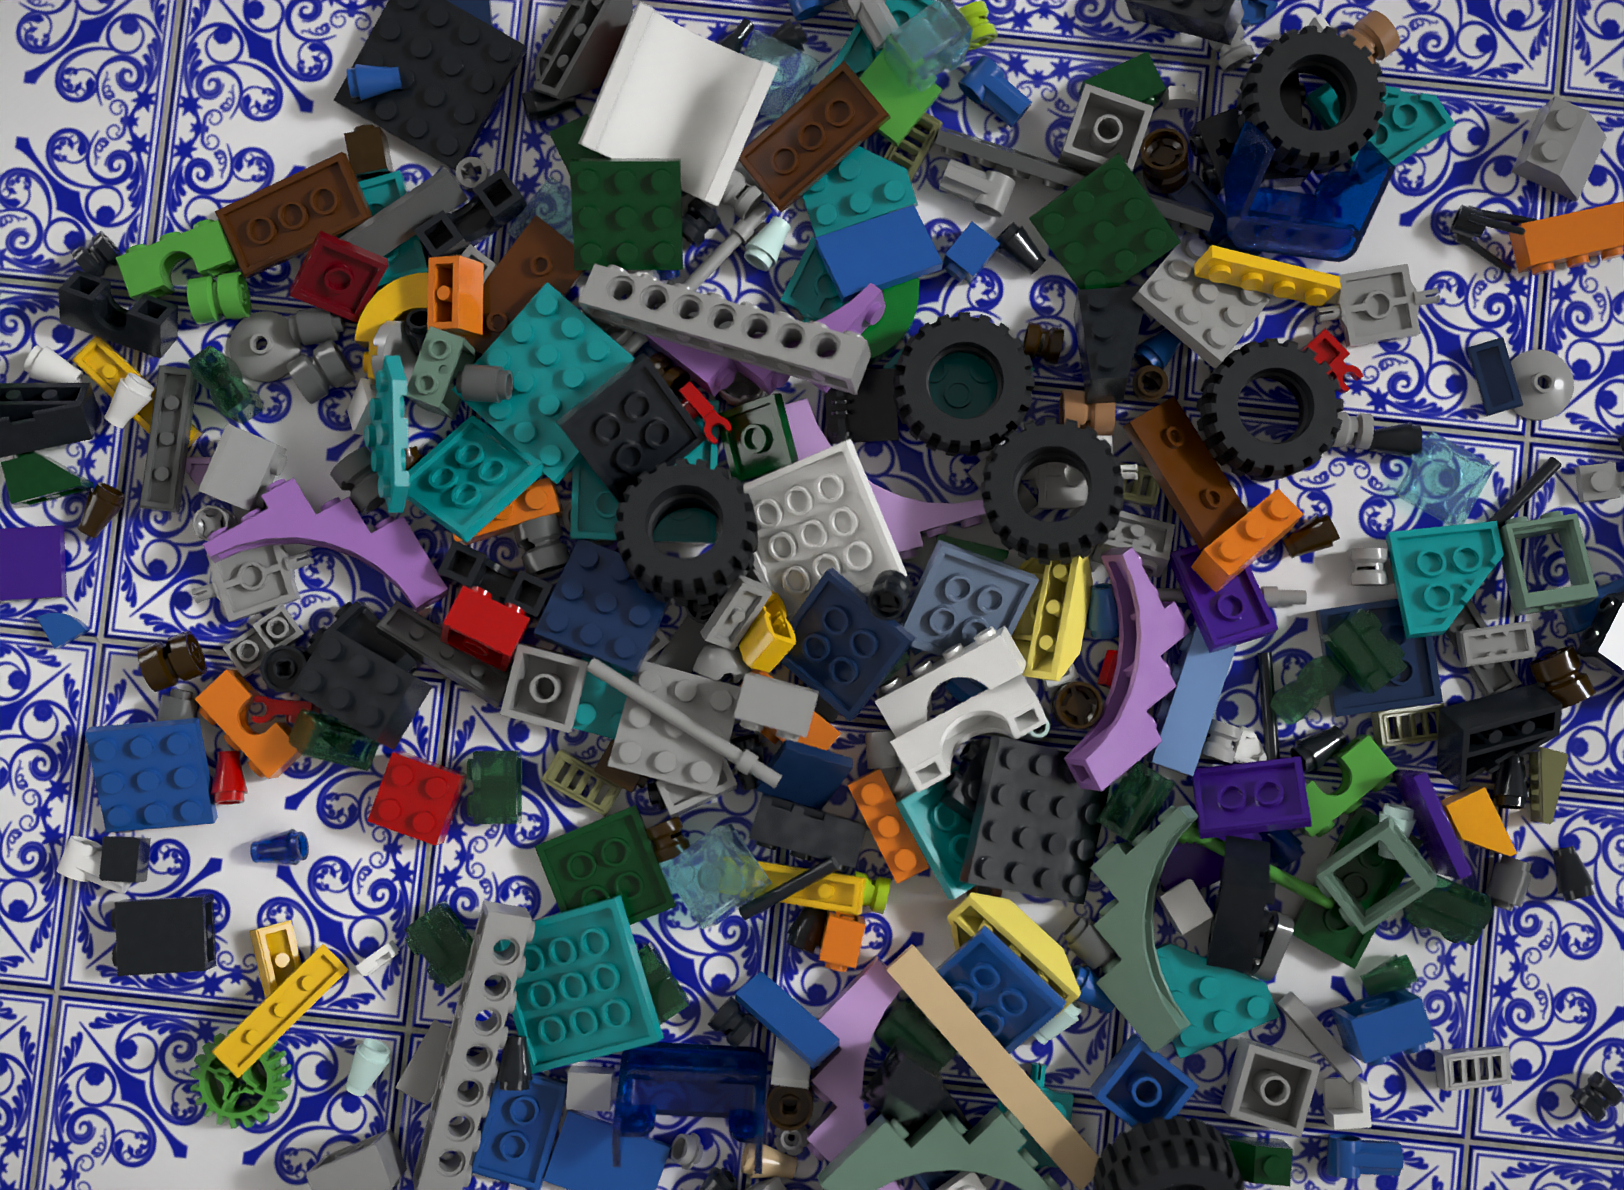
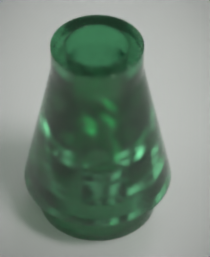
[1360,954,1419,996]

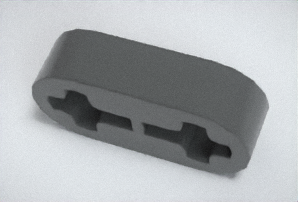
[1247,911,1294,981]

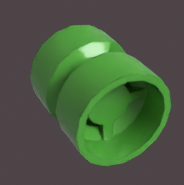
[187,271,251,325]

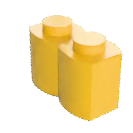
[740,590,796,673]

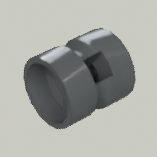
[286,339,355,404]
[330,446,386,515]
[512,515,570,576]

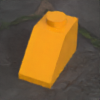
[1440,786,1517,857]

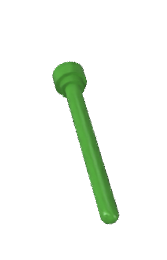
[1178,819,1336,909]

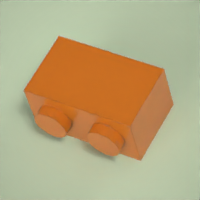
[427,255,484,337]
[819,910,866,972]

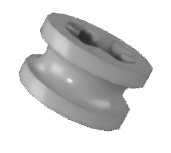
[455,157,490,193]

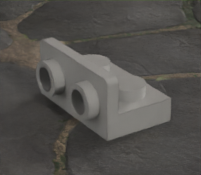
[1091,511,1175,577]

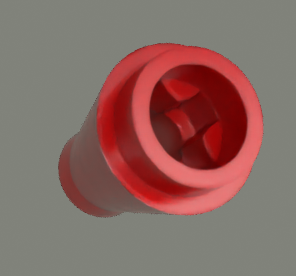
[210,751,248,805]

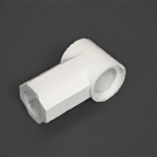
[56,836,132,894]

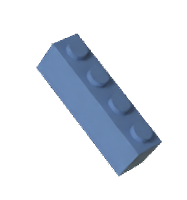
[1146,624,1237,776]

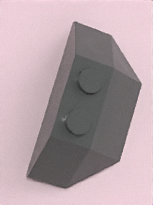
[533,0,633,100]

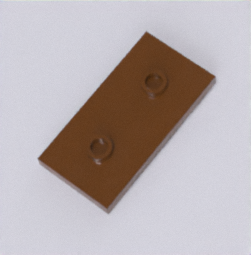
[738,61,891,212]
[215,152,373,278]
[460,215,586,355]
[1122,396,1248,549]

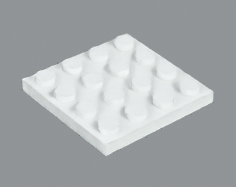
[743,439,907,622]

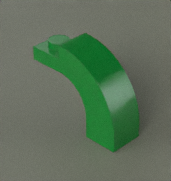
[861,278,919,365]

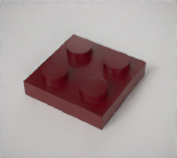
[289,230,388,323]

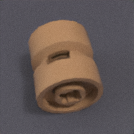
[1340,11,1400,64]
[1059,390,1115,436]

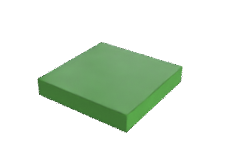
[859,45,942,147]

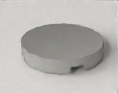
[371,321,418,386]

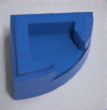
[1240,0,1279,27]
[37,613,90,649]

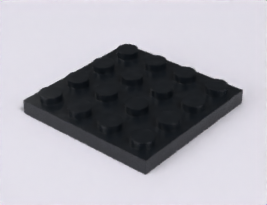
[334,0,528,171]
[960,735,1110,905]

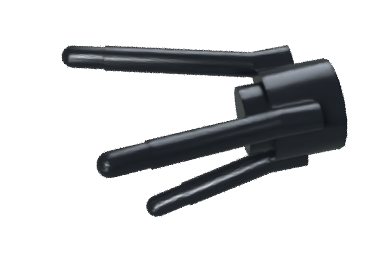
[1450,205,1538,273]

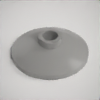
[229,311,301,382]
[1511,349,1574,421]

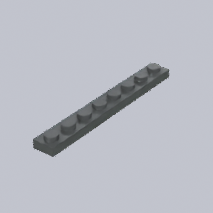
[935,126,1214,234]

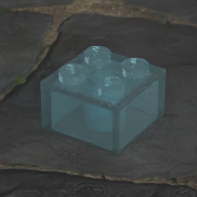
[884,0,972,95]
[661,824,772,929]

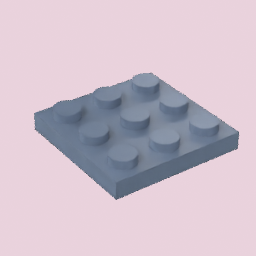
[899,540,1039,657]

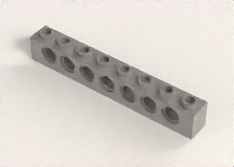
[578,264,871,395]
[412,900,535,1190]

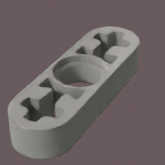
[1277,991,1363,1084]

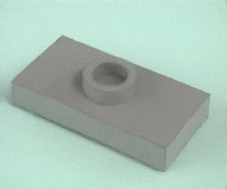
[1455,621,1537,667]

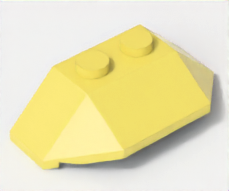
[1011,555,1093,682]
[947,892,1081,1016]

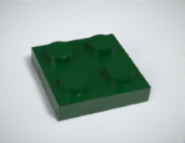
[718,393,799,483]

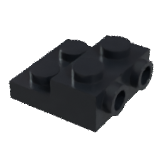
[940,737,991,824]

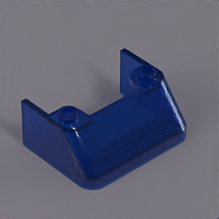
[1224,121,1396,262]
[612,1042,768,1174]

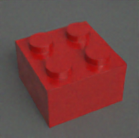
[440,585,530,673]
[367,751,468,846]

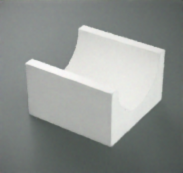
[578,2,778,206]

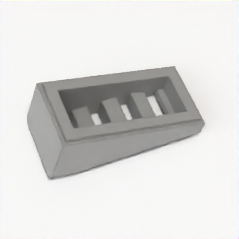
[1434,1046,1512,1091]

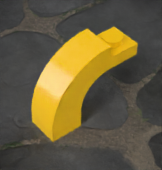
[355,272,428,380]

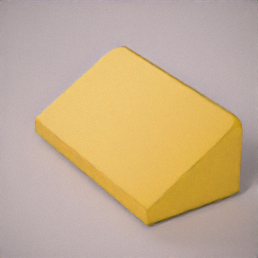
[249,920,301,999]

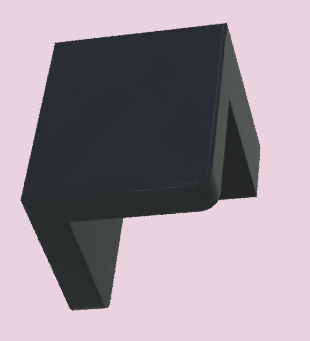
[99,836,151,883]

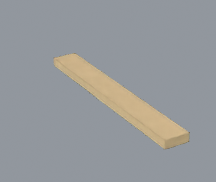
[885,944,1099,1190]

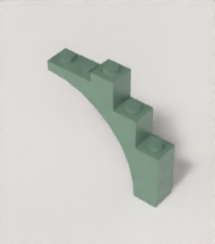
[1091,805,1198,1053]
[817,1105,1063,1190]

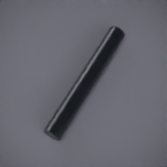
[1487,457,1562,530]
[1257,652,1280,760]
[739,856,840,920]

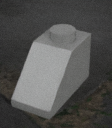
[771,1036,810,1089]

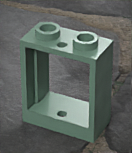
[406,326,479,420]
[1499,511,1599,616]
[1315,816,1437,934]

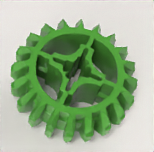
[190,1028,292,1129]

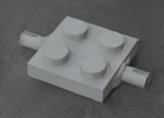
[1316,264,1440,348]
[192,545,314,622]

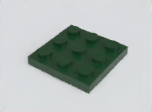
[1029,152,1181,290]
[570,158,683,270]
[534,804,677,925]

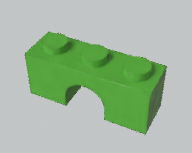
[116,219,240,301]
[1298,734,1396,838]

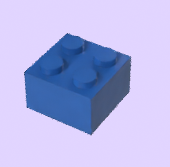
[1331,987,1435,1066]
[1089,1032,1199,1127]

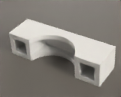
[875,626,1027,738]
[891,674,1047,792]

